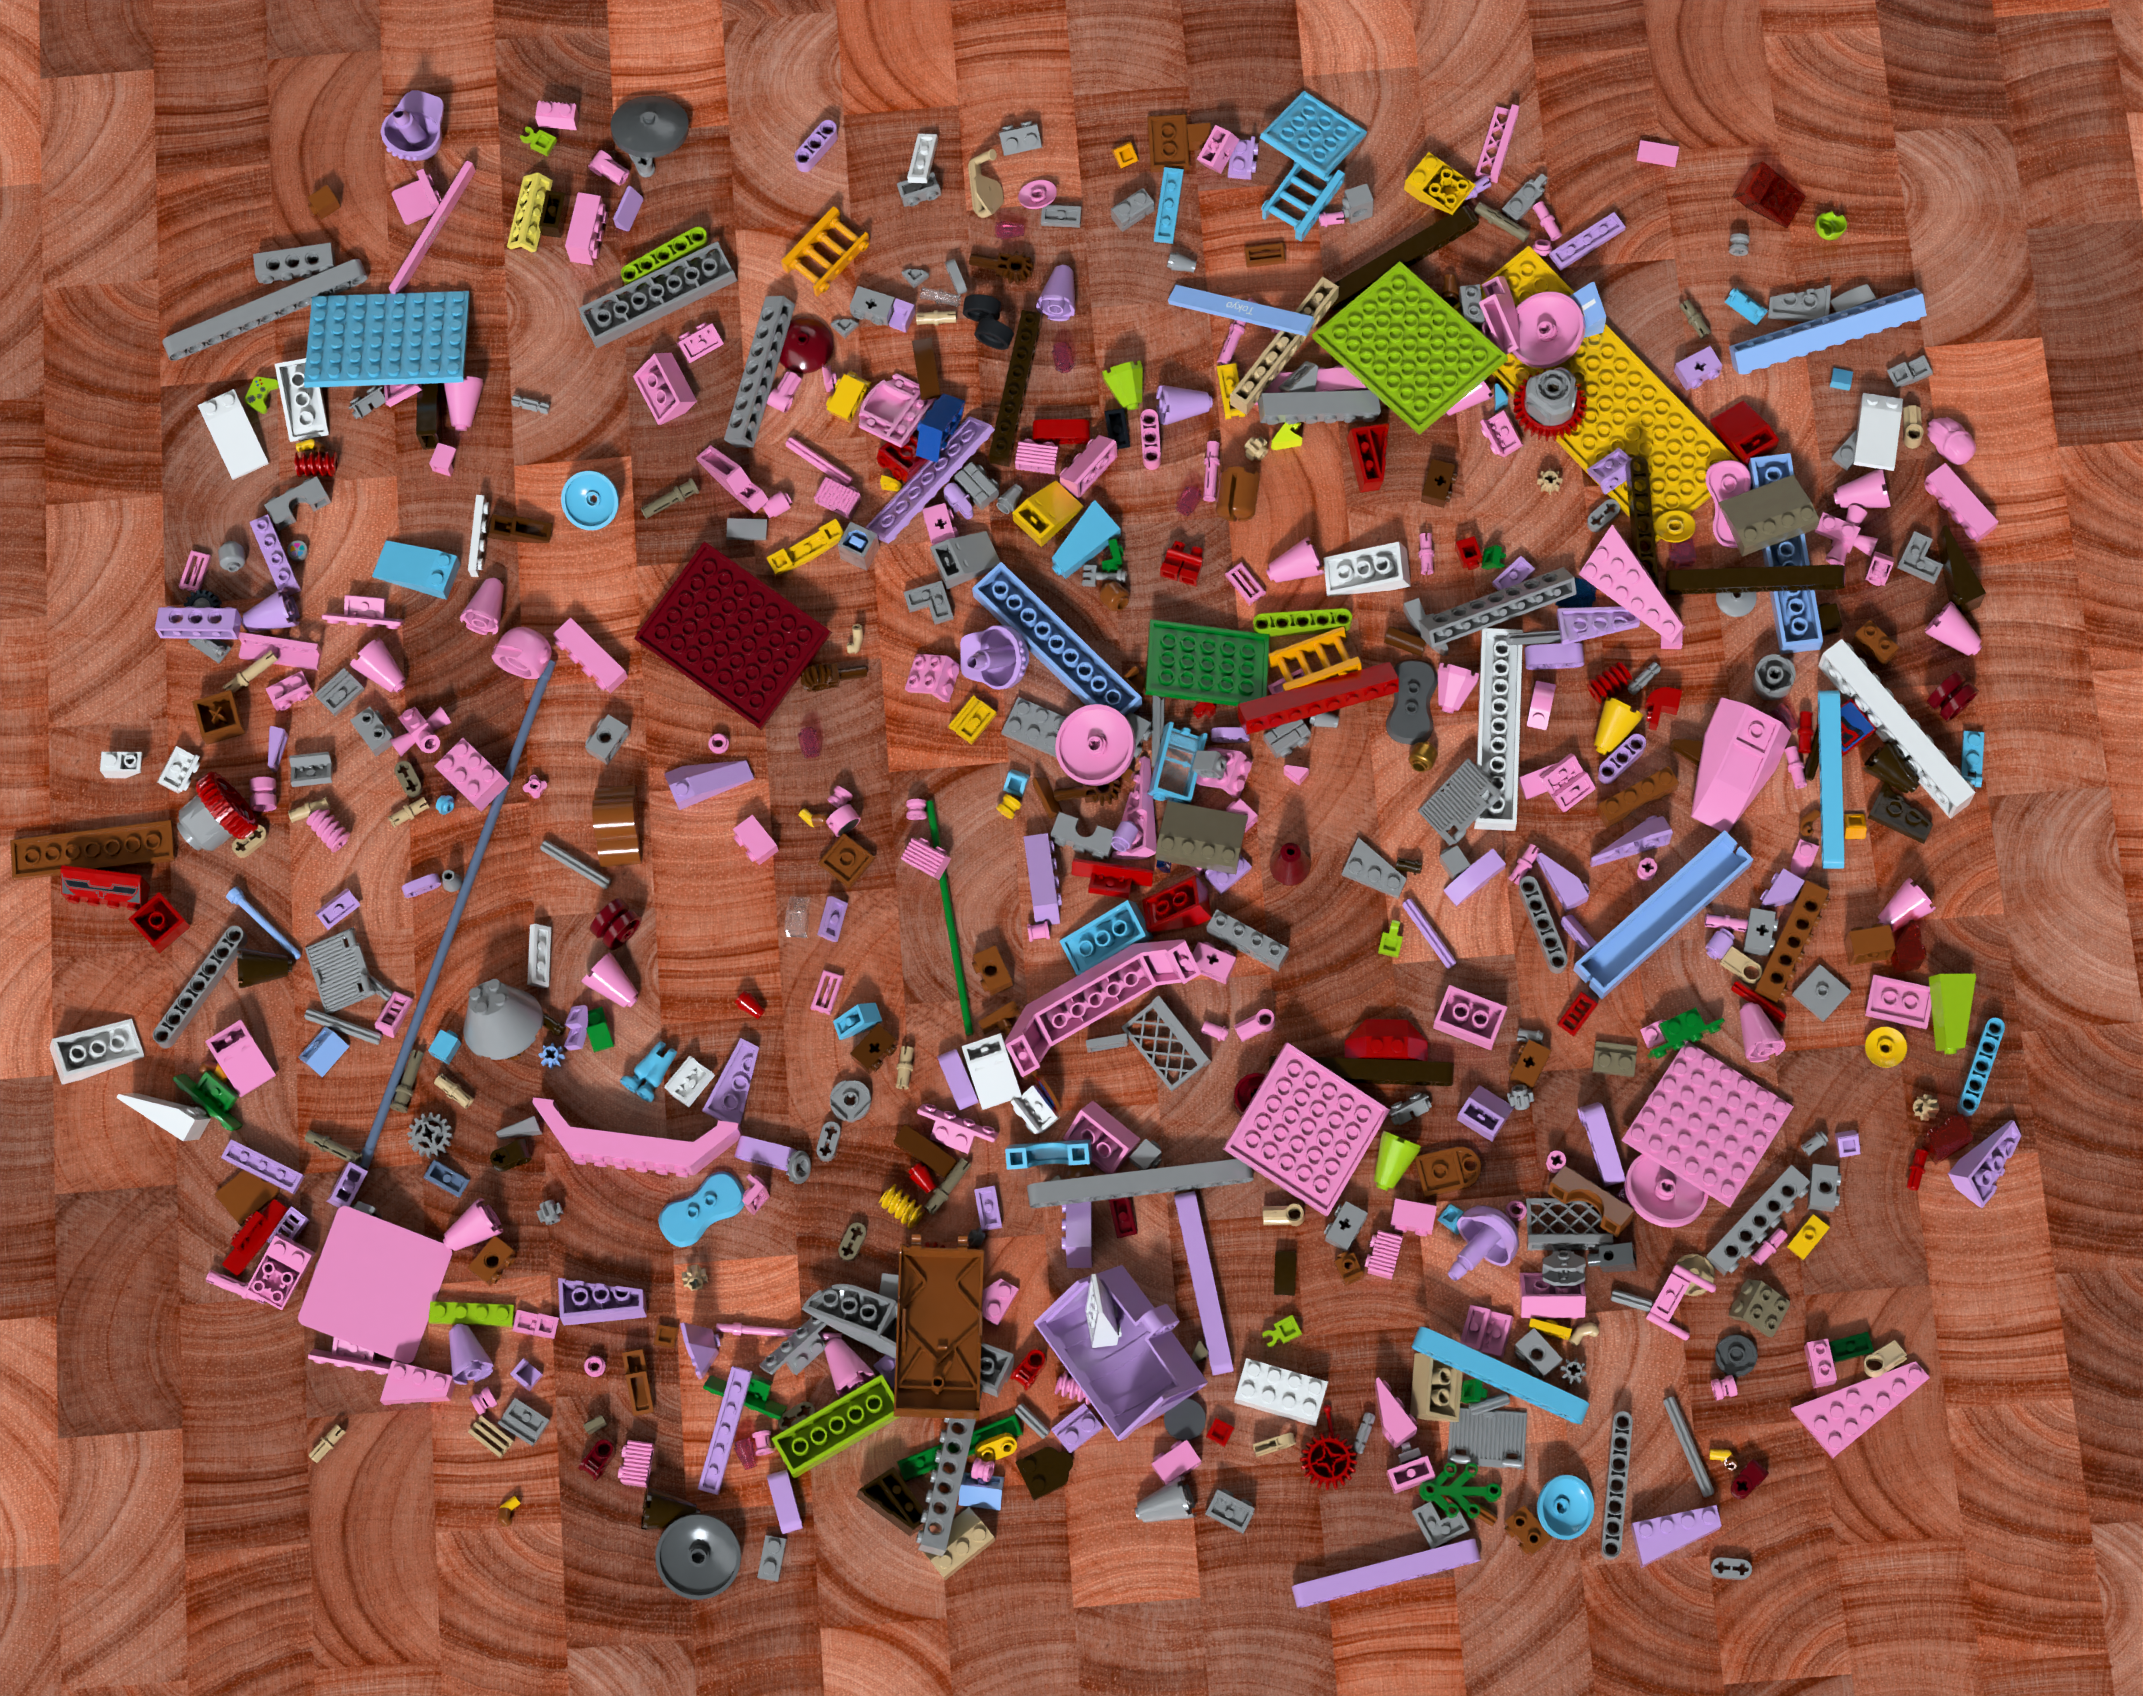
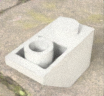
[100,752,143,778]

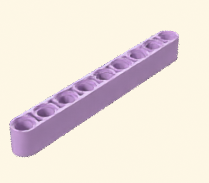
[1174,1191,1233,1376]
[1292,1539,1481,1608]

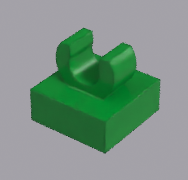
[1481,545,1506,570]
[1460,1379,1488,1404]

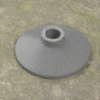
[1716,592,1757,617]

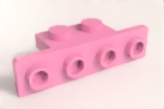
[322,595,404,629]
[917,1104,999,1154]
[308,1337,391,1375]

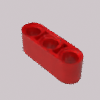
[1032,419,1090,444]

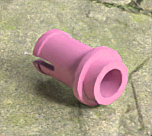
[1319,211,1344,228]
[1201,1020,1229,1041]

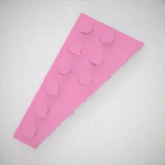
[1579,524,1686,643]
[1790,1361,1930,1459]

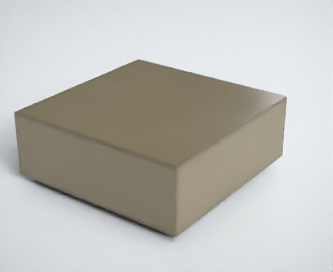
[583,1415,608,1435]

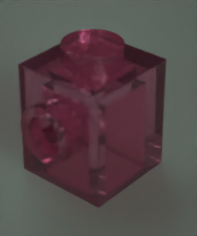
[1668,538,1697,569]

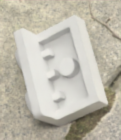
[157,746,200,793]
[665,1056,715,1107]
[1011,1085,1060,1134]

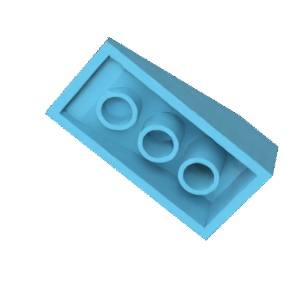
[372,540,461,600]
[1060,900,1154,976]

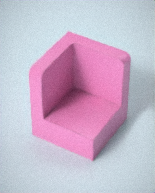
[429,443,456,477]

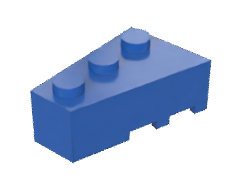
[916,393,965,463]

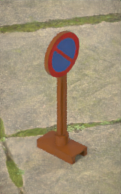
[978,1000,1061,1112]

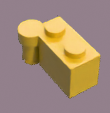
[826,371,871,423]

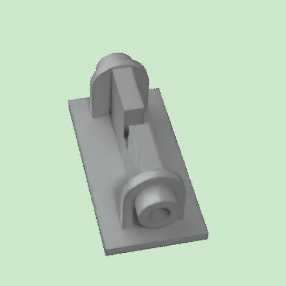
[348,386,386,419]
[188,639,232,664]
[1388,1092,1432,1126]

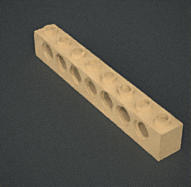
[1230,276,1339,415]

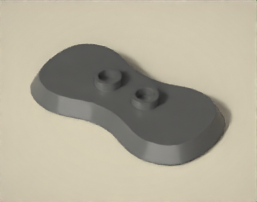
[1386,659,1438,745]

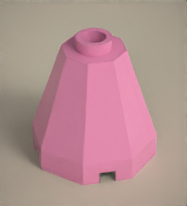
[1438,663,1479,714]

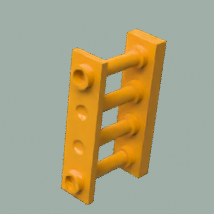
[781,206,870,297]
[1268,626,1362,691]

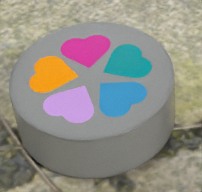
[287,540,308,562]

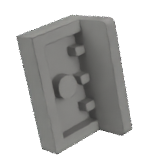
[998,121,1042,156]
[897,172,941,207]
[289,752,333,787]
[1205,1489,1255,1534]

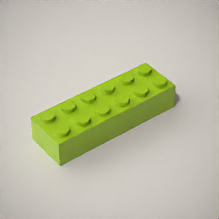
[771,1375,900,1479]

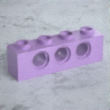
[250,514,301,596]
[155,606,242,639]

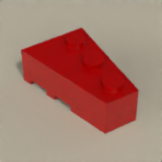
[1347,423,1389,493]

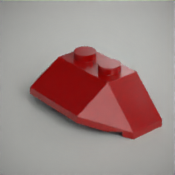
[1345,1019,1428,1061]

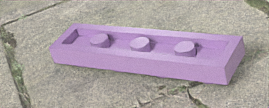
[1549,212,1626,271]
[221,1139,305,1195]

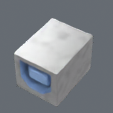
[837,522,880,571]

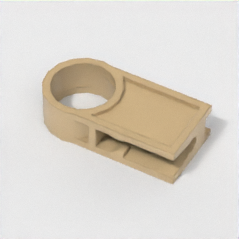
[1720,946,1762,984]
[1864,1340,1907,1377]
[1253,1433,1296,1457]

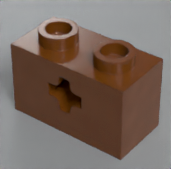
[1421,459,1458,508]
[850,1024,898,1074]

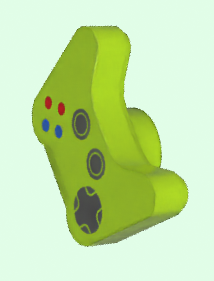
[244,377,279,414]

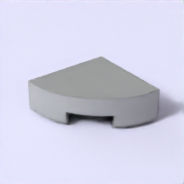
[901,268,929,288]
[831,319,859,339]

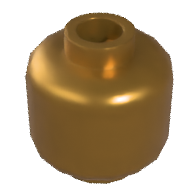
[1408,741,1438,772]

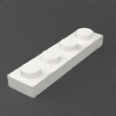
[468,495,490,577]

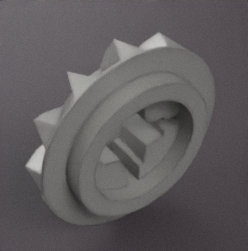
[786,1150,811,1184]

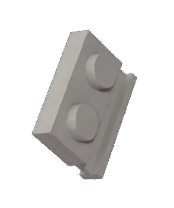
[314,668,365,716]
[498,1398,551,1447]

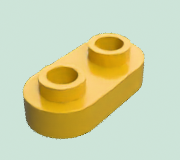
[975,1433,1017,1462]

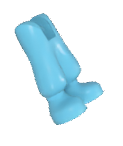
[620,1041,677,1102]

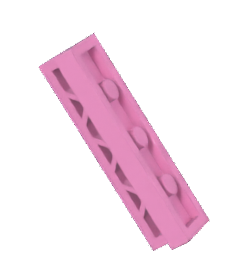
[1475,104,1519,183]
[238,632,322,670]

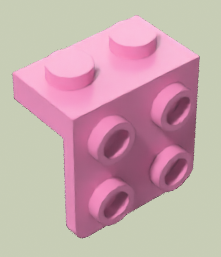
[392,169,441,225]
[905,654,960,702]
[1196,747,1253,798]

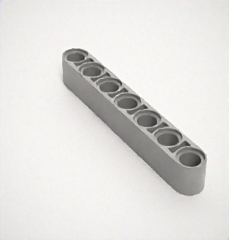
[153,926,247,1048]
[1600,1411,1633,1561]

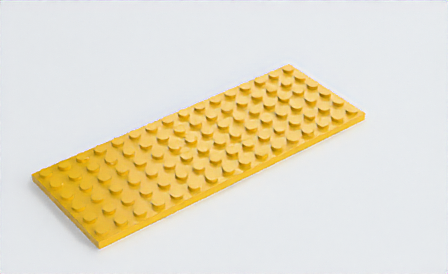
[1453,246,1740,544]

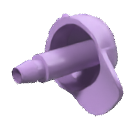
[381,90,444,161]
[960,625,1029,690]
[1448,1205,1519,1281]

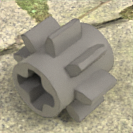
[1507,1084,1534,1110]
[536,1200,564,1225]
[1560,1358,1587,1385]

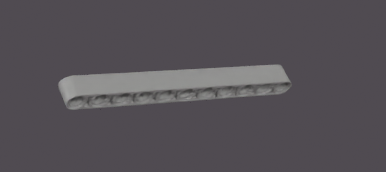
[162,259,368,361]
[1027,1159,1254,1208]

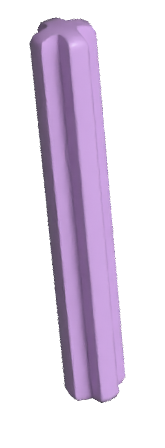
[1403,898,1456,969]

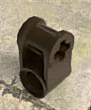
[490,1139,532,1172]

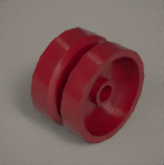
[1926,671,1979,722]
[589,898,642,951]
[1234,1073,1266,1117]

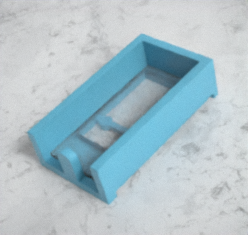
[1147,722,1208,804]

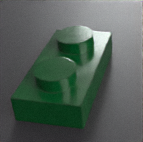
[1829,1332,1874,1364]

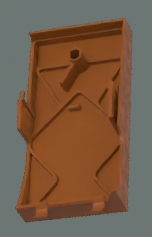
[894,1234,984,1419]

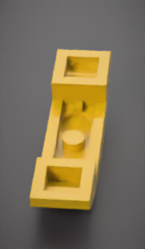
[767,519,844,575]

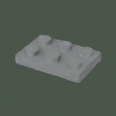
[1001,697,1067,758]

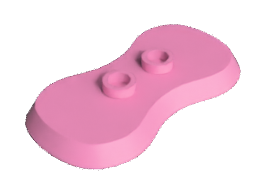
[1706,460,1751,548]

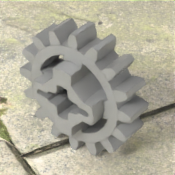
[407,1112,453,1158]

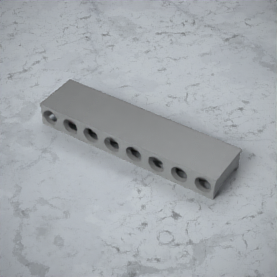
[578,241,738,348]

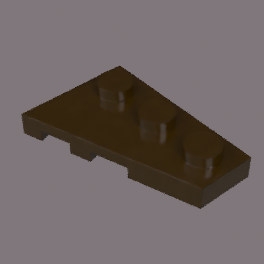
[1868,782,1933,844]

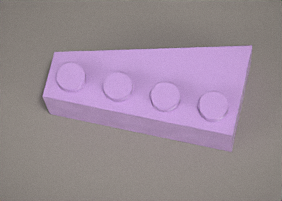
[1024,833,1062,925]
[558,1278,647,1326]
[1631,1505,1722,1568]

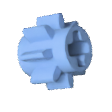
[538,1043,565,1070]

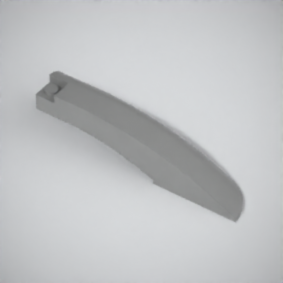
[802,1284,1014,1397]

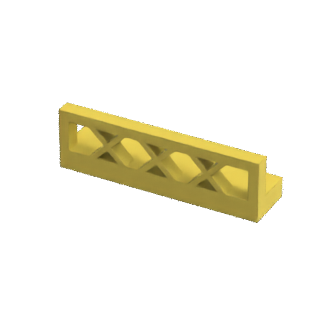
[507,172,553,252]

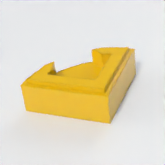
[880,475,902,492]

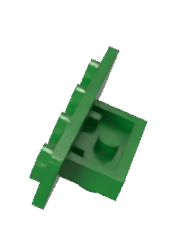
[1647,1007,1725,1059]
[173,1071,243,1131]
[703,1374,787,1420]

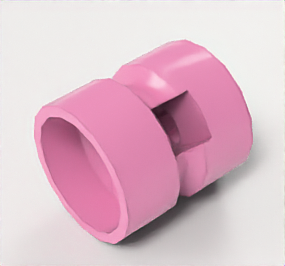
[249,777,277,812]

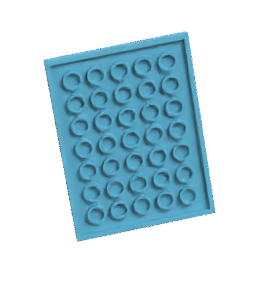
[304,291,470,388]

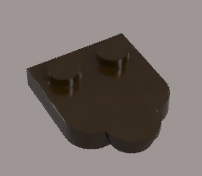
[1015,1447,1073,1501]

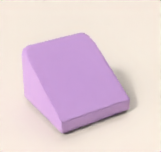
[1835,1130,1861,1157]

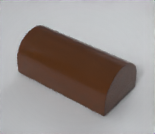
[1384,626,1427,657]

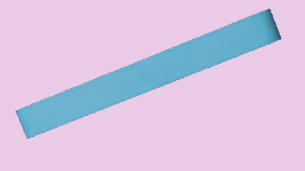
[1818,690,1844,869]
[1411,1327,1590,1424]

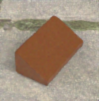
[1032,777,1063,820]

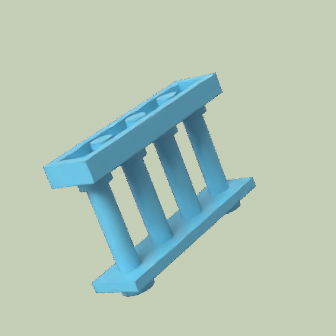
[1261,161,1345,242]

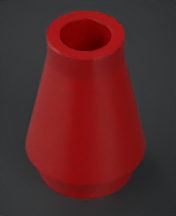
[734,990,766,1020]
[908,1162,937,1194]

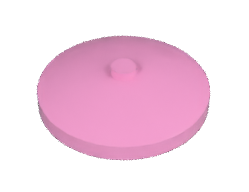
[1513,292,1585,368]
[1055,704,1136,786]
[1625,1154,1708,1227]

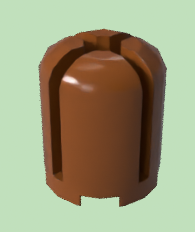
[1216,467,1260,522]

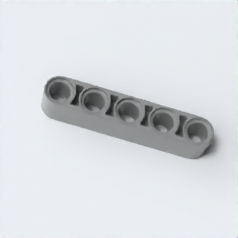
[1518,876,1568,974]

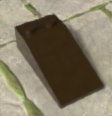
[1937,525,1986,615]

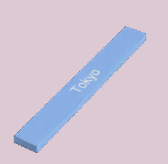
[1168,285,1315,336]

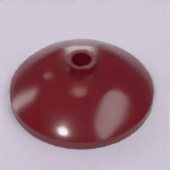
[779,317,834,374]

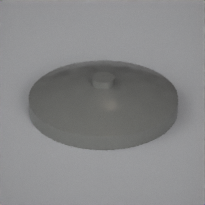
[611,96,689,158]
[655,1513,741,1600]

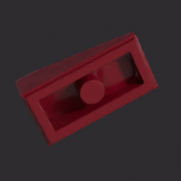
[1108,1197,1137,1239]

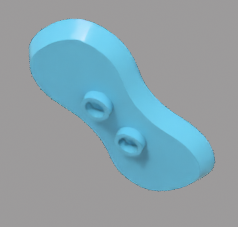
[658,1171,745,1247]

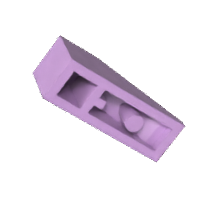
[1536,852,1590,912]

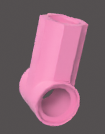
[588,150,629,186]
[767,372,802,413]
[1234,1009,1275,1042]

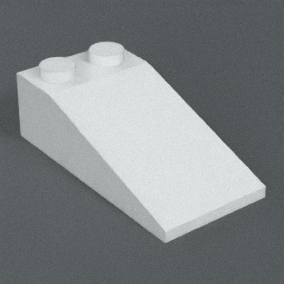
[275,358,329,442]
[198,389,269,480]
[1854,393,1903,471]
[1323,542,1411,596]
[50,1019,144,1085]
[116,1093,211,1141]
[1085,1274,1121,1348]

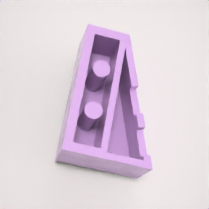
[1062,1201,1092,1268]

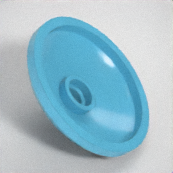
[561,470,619,530]
[1537,1475,1594,1540]

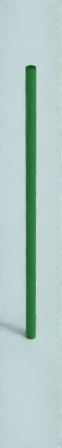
[926,800,974,1036]

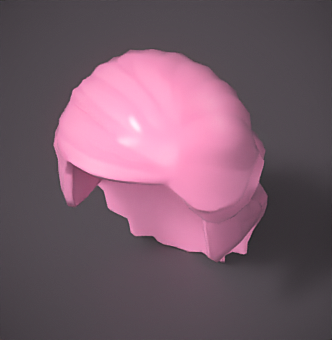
[1927,417,1976,465]

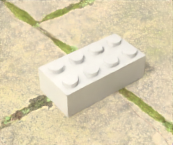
[1235,1358,1328,1426]

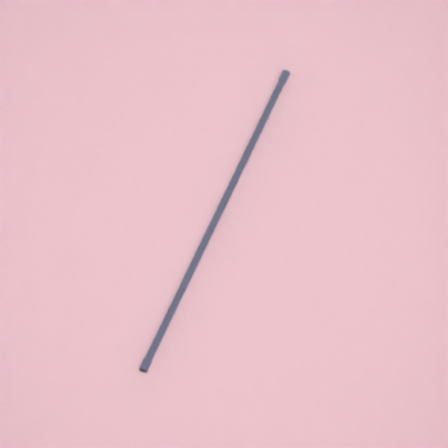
[358,660,556,1170]

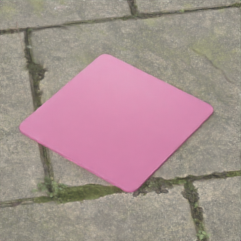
[298,1206,452,1364]

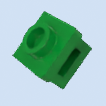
[1101,539,1124,572]

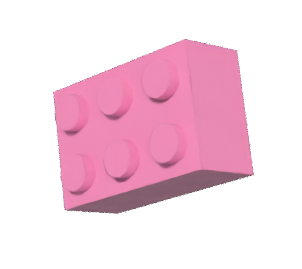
[565,192,608,265]
[434,738,510,812]
[1433,985,1507,1050]

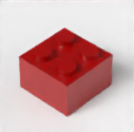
[128,892,190,954]

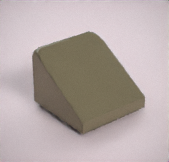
[1191,1340,1209,1365]

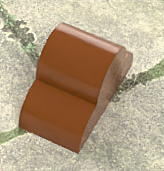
[592,785,642,868]

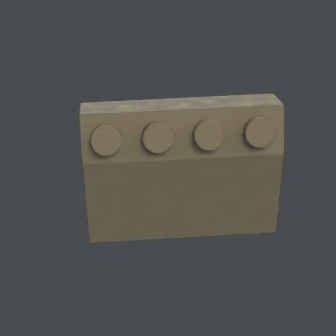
[1718,475,1820,556]
[1156,801,1248,875]

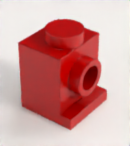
[1455,536,1483,570]

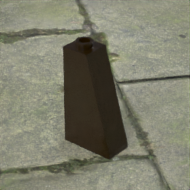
[416,383,443,450]

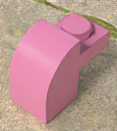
[1527,681,1556,730]

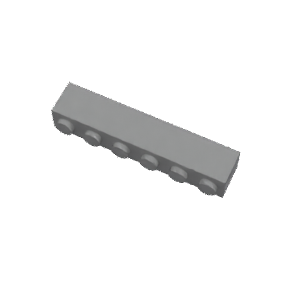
[1258,390,1381,425]

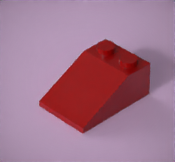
[1142,875,1212,932]

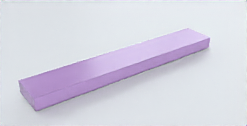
[698,1366,753,1495]

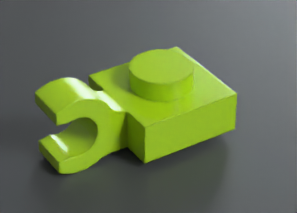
[1378,920,1403,958]

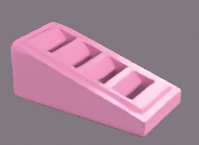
[375,991,413,1038]

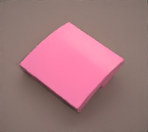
[1539,753,1596,812]
[1460,1305,1514,1358]

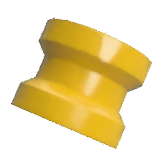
[996,794,1022,819]

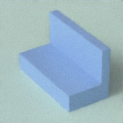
[298,1026,349,1077]
[958,1472,1005,1510]

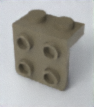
[1728,1279,1790,1337]

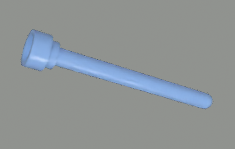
[226,886,301,959]

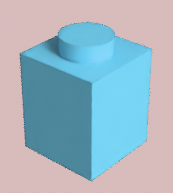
[428,1029,461,1065]

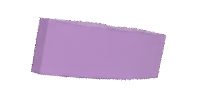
[1444,849,1506,907]

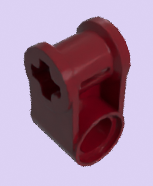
[578,1439,616,1481]
[1730,1458,1769,1500]

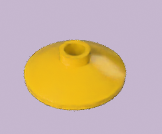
[1655,510,1696,543]
[1865,1027,1907,1068]

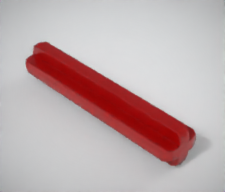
[1731,980,1787,1023]

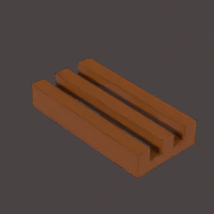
[1244,243,1286,268]

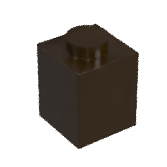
[1817,603,1843,636]

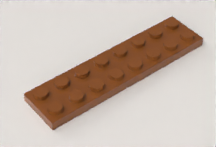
[10,820,175,881]

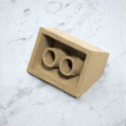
[1410,1353,1463,1422]
[922,1507,996,1580]

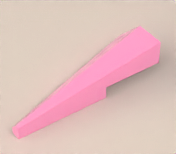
[1112,756,1157,860]

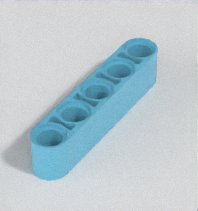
[1957,1018,2005,1117]

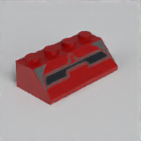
[60,865,150,911]

